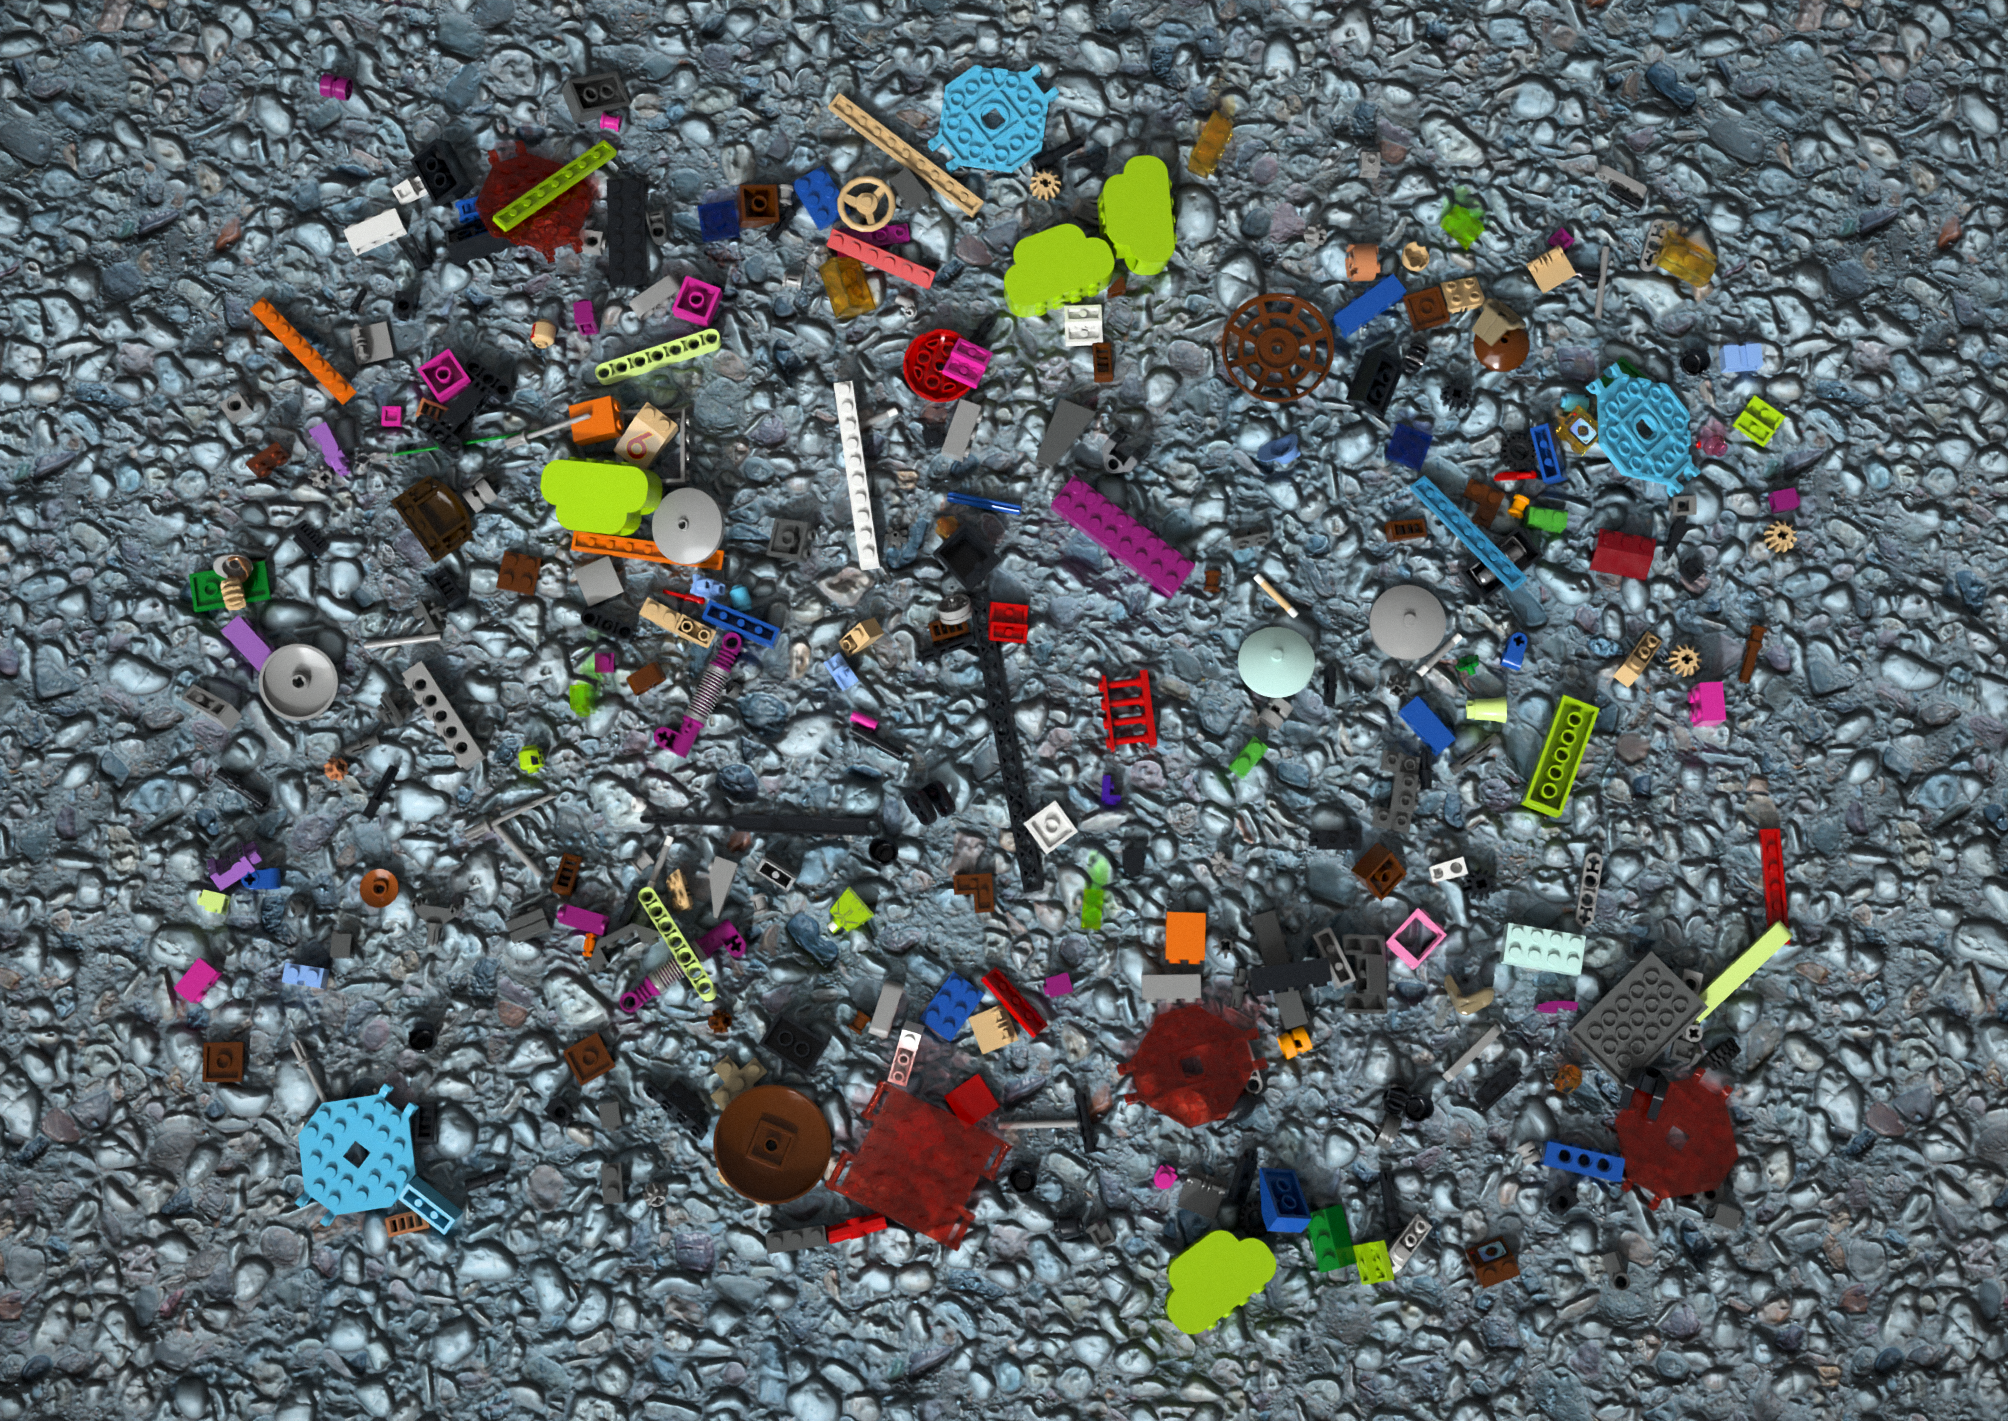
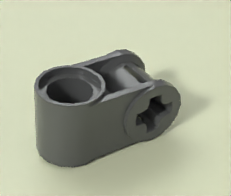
[645,207,669,245]

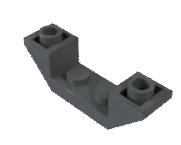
[588,923,662,973]

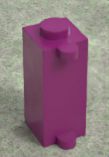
[557,903,611,937]

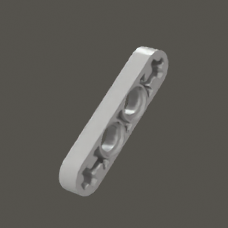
[1574,853,1603,927]
[1442,1023,1503,1083]

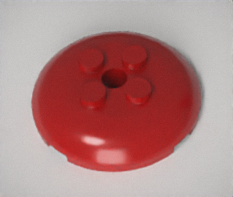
[903,329,971,402]

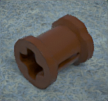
[1203,570,1221,593]
[847,1010,872,1035]

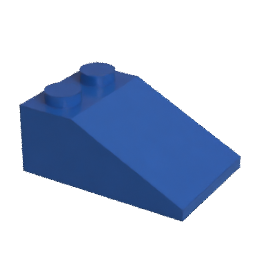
[1259,1167,1312,1233]

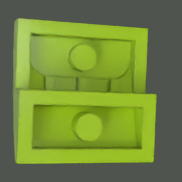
[1732,395,1786,447]
[1353,1240,1395,1285]

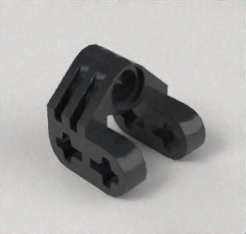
[1102,426,1152,473]
[902,780,956,826]
[1618,1067,1670,1121]

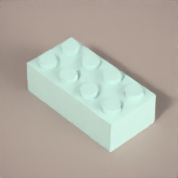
[1499,923,1586,976]

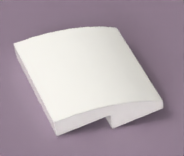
[1064,305,1103,346]

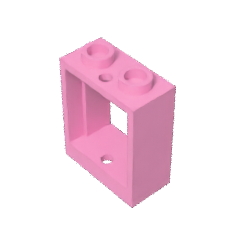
[1385,908,1447,970]

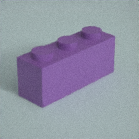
[221,615,277,672]

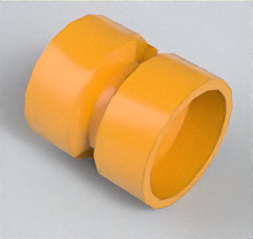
[1277,1026,1312,1060]

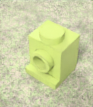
[197,889,231,915]

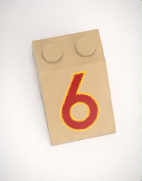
[613,402,679,469]

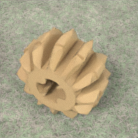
[1030,169,1061,202]
[1763,521,1797,553]
[220,578,246,611]
[1668,644,1702,677]

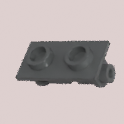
[1229,525,1270,551]

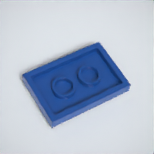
[791,166,851,231]
[919,971,985,1042]

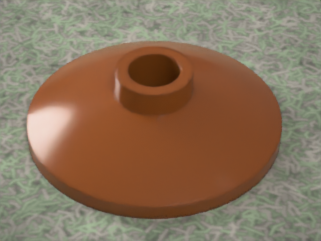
[360,869,399,908]

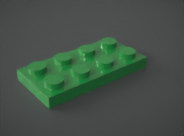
[189,561,272,613]

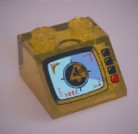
[1555,405,1598,456]

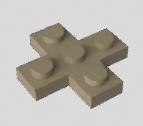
[710,1055,768,1111]

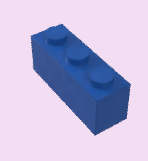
[1530,423,1568,485]
[1397,696,1456,756]

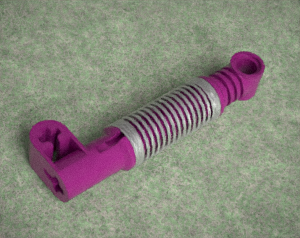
[653,632,743,759]
[619,918,747,1013]

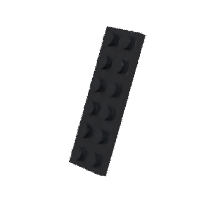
[607,178,648,288]

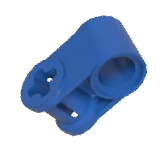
[455,195,494,223]
[1500,632,1528,671]
[241,868,281,890]

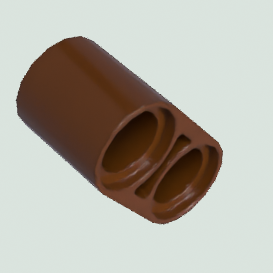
[626,661,667,696]

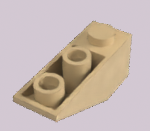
[1613,631,1662,688]

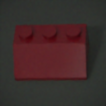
[1589,528,1656,581]

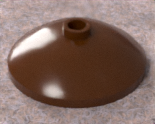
[1473,328,1530,372]

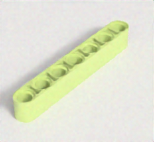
[595,329,722,385]
[638,887,717,1001]
[1692,920,1793,1025]

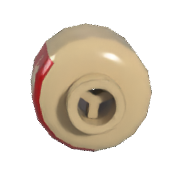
[530,319,557,348]

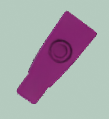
[837,223,910,259]

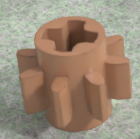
[323,757,349,781]

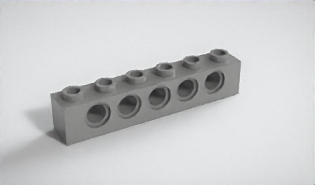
[402,661,487,770]

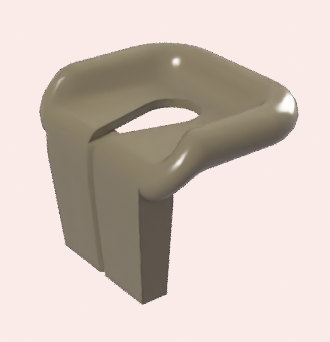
[1472,298,1526,346]
[1444,974,1495,1016]

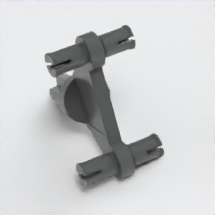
[410,897,463,946]

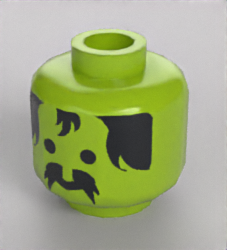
[518,745,545,774]

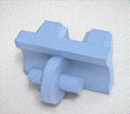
[690,574,726,601]
[824,652,859,691]

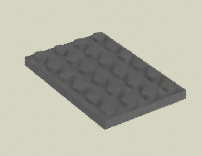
[1567,951,1708,1088]

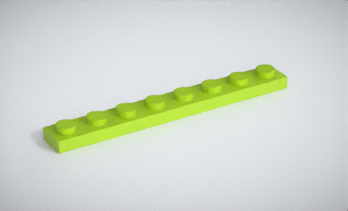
[493,140,617,232]

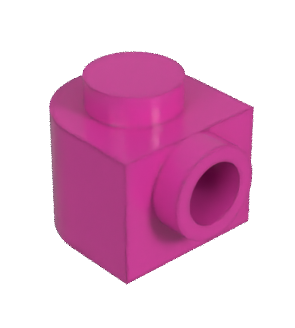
[1153,1164,1178,1189]

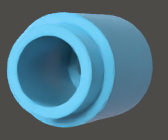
[1560,393,1589,414]
[729,584,752,613]

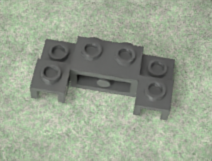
[1370,750,1421,834]
[1343,934,1387,1015]

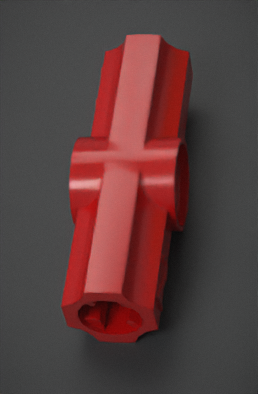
[826,1212,888,1244]

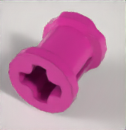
[600,112,622,132]

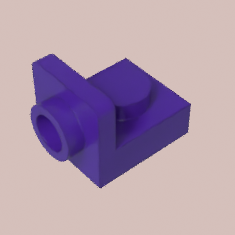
[1101,775,1121,805]

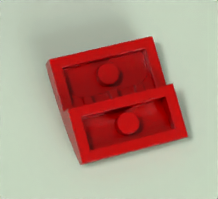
[988,602,1029,644]
[944,1073,1001,1129]

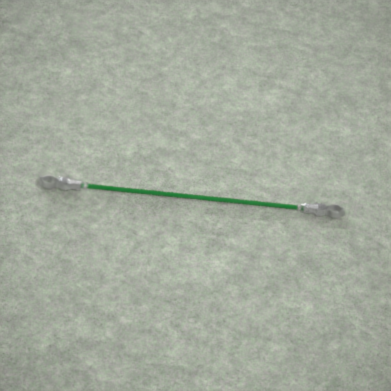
[354,425,572,466]

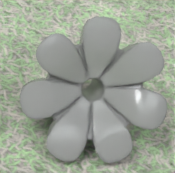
[1210,851,1232,876]

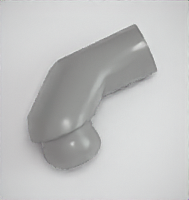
[895,294,917,318]

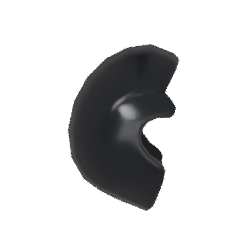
[1679,347,1711,376]
[868,837,898,866]
[408,1022,438,1054]
[1402,1093,1434,1123]
[1007,1163,1037,1195]

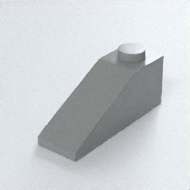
[181,684,242,731]
[708,856,739,920]

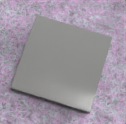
[573,555,624,606]

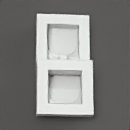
[392,176,428,205]

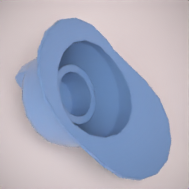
[1257,434,1301,464]

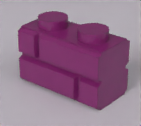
[573,299,599,336]

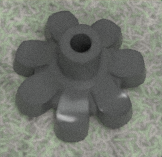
[884,525,908,550]

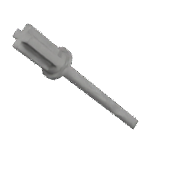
[504,413,591,449]
[463,792,556,841]
[290,1039,328,1103]

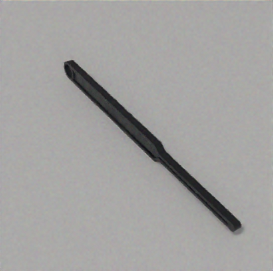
[640,814,881,837]

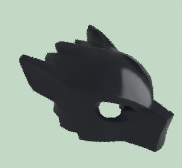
[1209,1087,1266,1130]

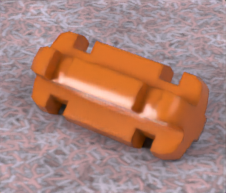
[582,933,597,957]

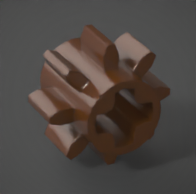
[708,1009,732,1033]

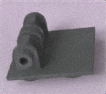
[1177,1168,1227,1220]

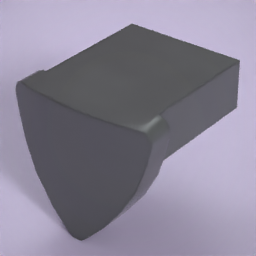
[1669,1039,1702,1066]
[1085,1218,1116,1250]

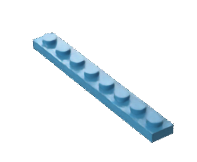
[1410,475,1527,591]

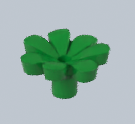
[1455,655,1479,675]

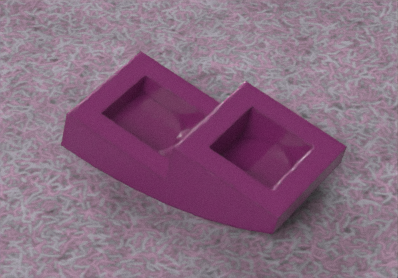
[1533,1001,1578,1014]

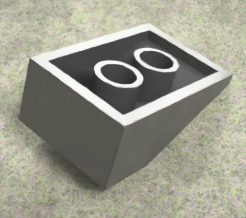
[561,71,631,124]

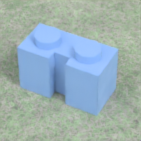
[1718,341,1763,373]
[282,963,330,989]

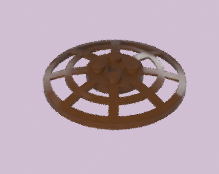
[1221,293,1334,403]

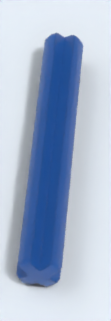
[947,491,1021,515]

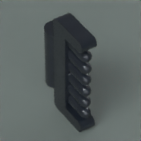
[293,520,330,557]

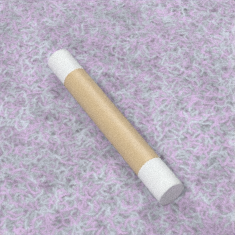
[1253,573,1299,618]

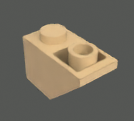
[839,617,884,658]

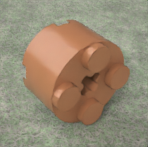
[1345,243,1380,282]

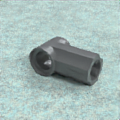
[1601,1250,1631,1291]

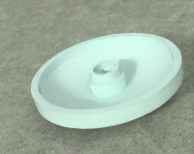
[1238,627,1315,698]

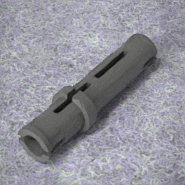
[1448,733,1502,776]

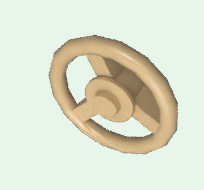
[837,176,896,232]

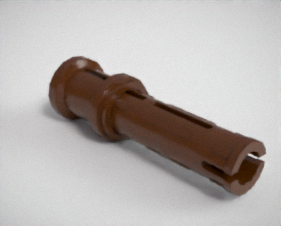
[1738,625,1767,684]

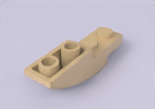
[638,597,717,649]

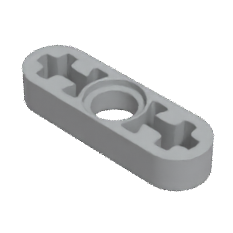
[1595,165,1647,199]
[1639,219,1668,272]

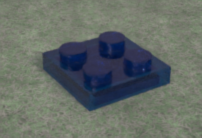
[697,200,740,243]
[1384,423,1433,472]

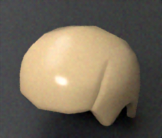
[1401,241,1430,272]

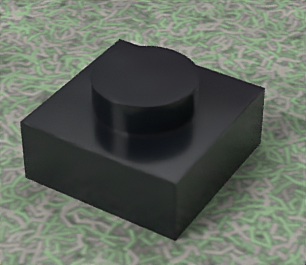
[922,426,944,450]
[1677,557,1706,585]

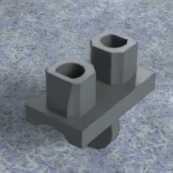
[412,599,446,635]
[376,691,411,728]

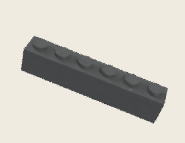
[1250,910,1310,1030]

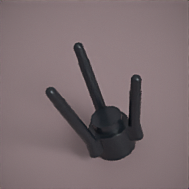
[1066,152,1106,188]
[396,231,434,272]

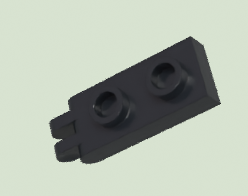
[1308,830,1361,850]
[1472,1064,1522,1111]
[1227,1148,1258,1204]

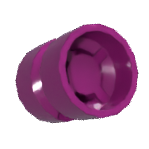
[320,72,353,101]

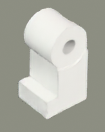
[1429,857,1468,883]

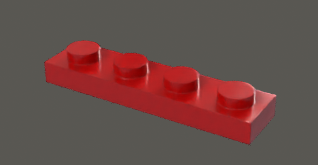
[981,967,1048,1038]

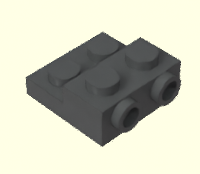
[766,518,816,563]

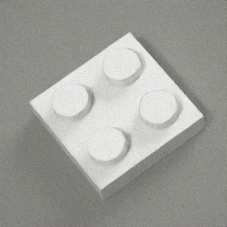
[1024,800,1078,855]

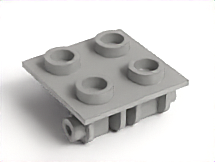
[350,321,394,365]

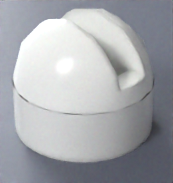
[631,797,647,812]

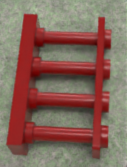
[1098,669,1157,753]

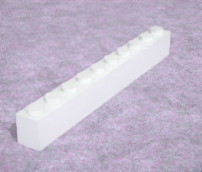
[834,381,881,571]

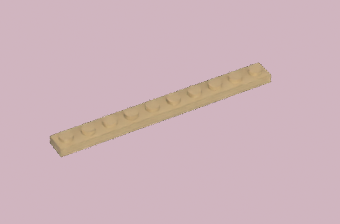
[828,93,984,218]

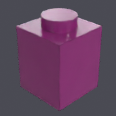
[1767,487,1800,514]
[1042,972,1073,998]

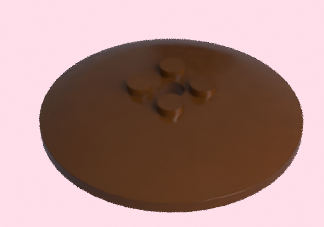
[713,1085,831,1205]

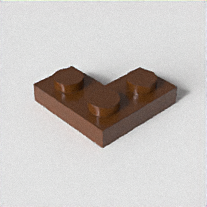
[1462,478,1505,529]
[953,873,994,914]

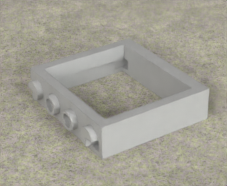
[616,409,690,487]

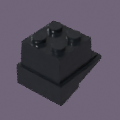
[933,521,1002,592]

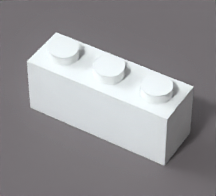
[343,208,407,256]

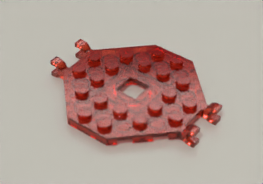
[475,140,594,264]
[1116,1005,1268,1129]
[1614,1067,1739,1211]

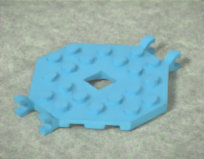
[928,64,1059,175]
[1586,362,1701,497]
[295,1083,419,1227]

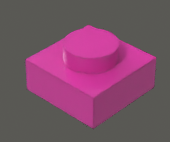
[381,406,403,427]

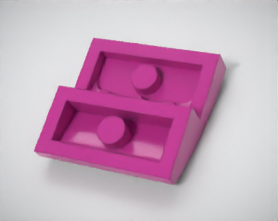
[942,338,993,389]

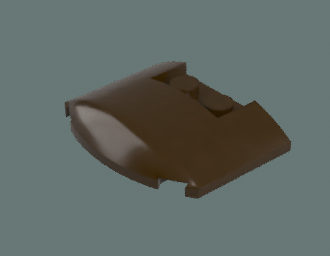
[390,475,473,564]

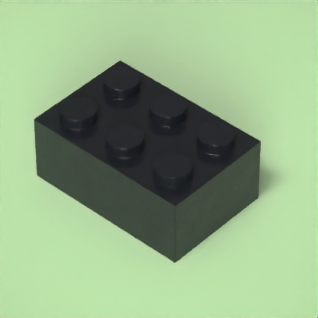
[758,1011,830,1077]

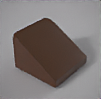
[1107,276,1126,299]

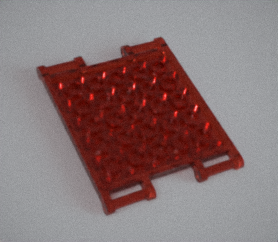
[824,1079,1012,1251]

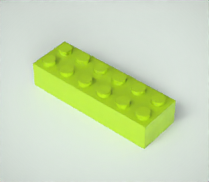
[1520,695,1600,818]

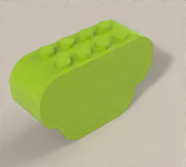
[1097,155,1177,275]
[1004,224,1115,318]
[540,457,663,536]
[1164,1229,1276,1334]

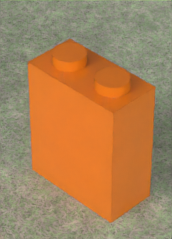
[568,396,624,447]
[1164,912,1206,965]

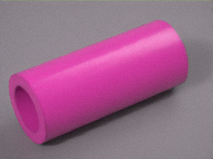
[850,710,879,731]

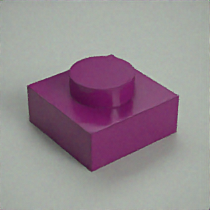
[1547,228,1575,252]
[595,653,615,673]

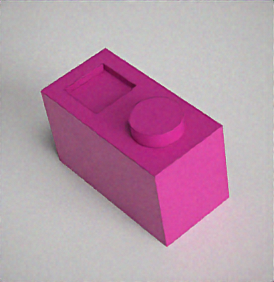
[173,958,222,1004]

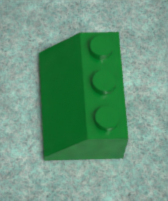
[1306,1204,1357,1273]

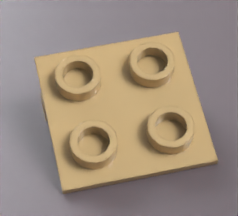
[1526,245,1577,294]
[1440,276,1485,314]
[666,869,694,914]
[968,1004,1019,1055]

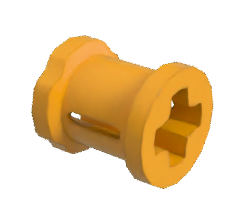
[1507,494,1530,519]

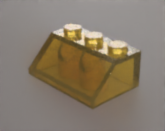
[1187,109,1233,180]
[1652,230,1717,288]
[818,257,876,318]

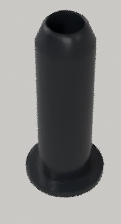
[347,288,367,314]

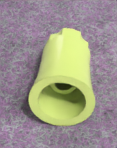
[1466,696,1507,723]

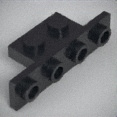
[643,1079,709,1140]

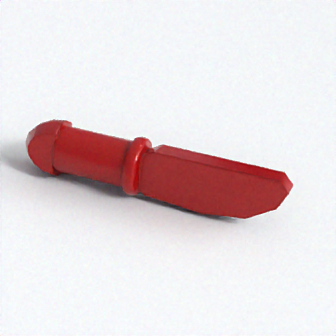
[1494,470,1537,481]
[663,589,705,604]

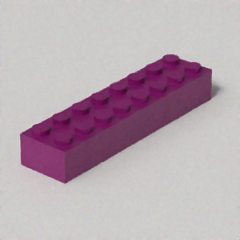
[1051,475,1196,599]

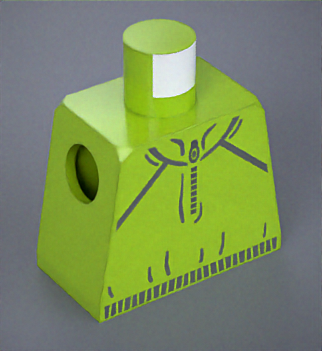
[826,886,874,934]

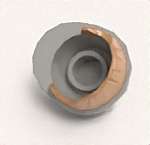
[213,551,253,582]

